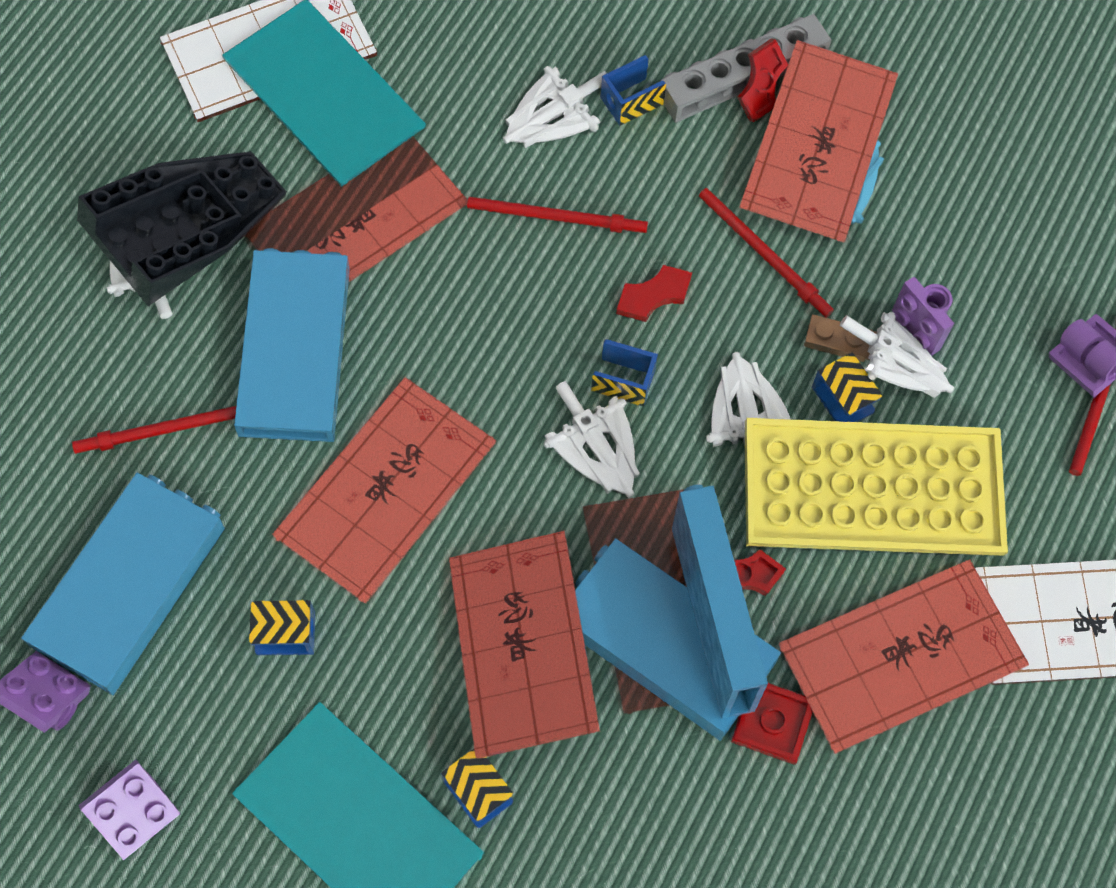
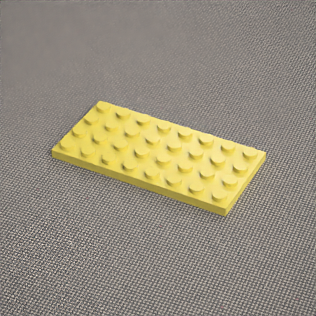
[745,418,1008,556]

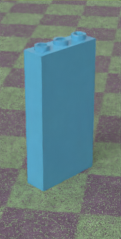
[234,248,350,442]
[21,472,225,695]
[672,485,768,719]
[575,538,781,741]

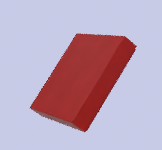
[731,683,813,765]

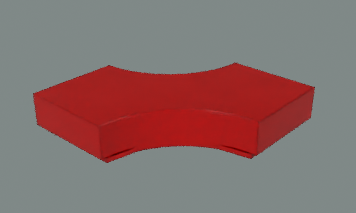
[737,38,788,122]
[616,265,692,322]
[734,549,786,597]

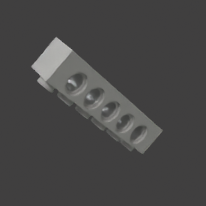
[661,14,831,123]

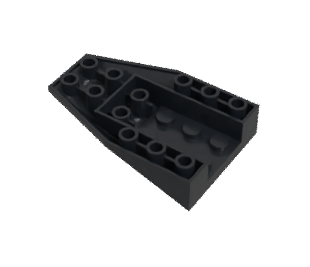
[77,151,287,306]

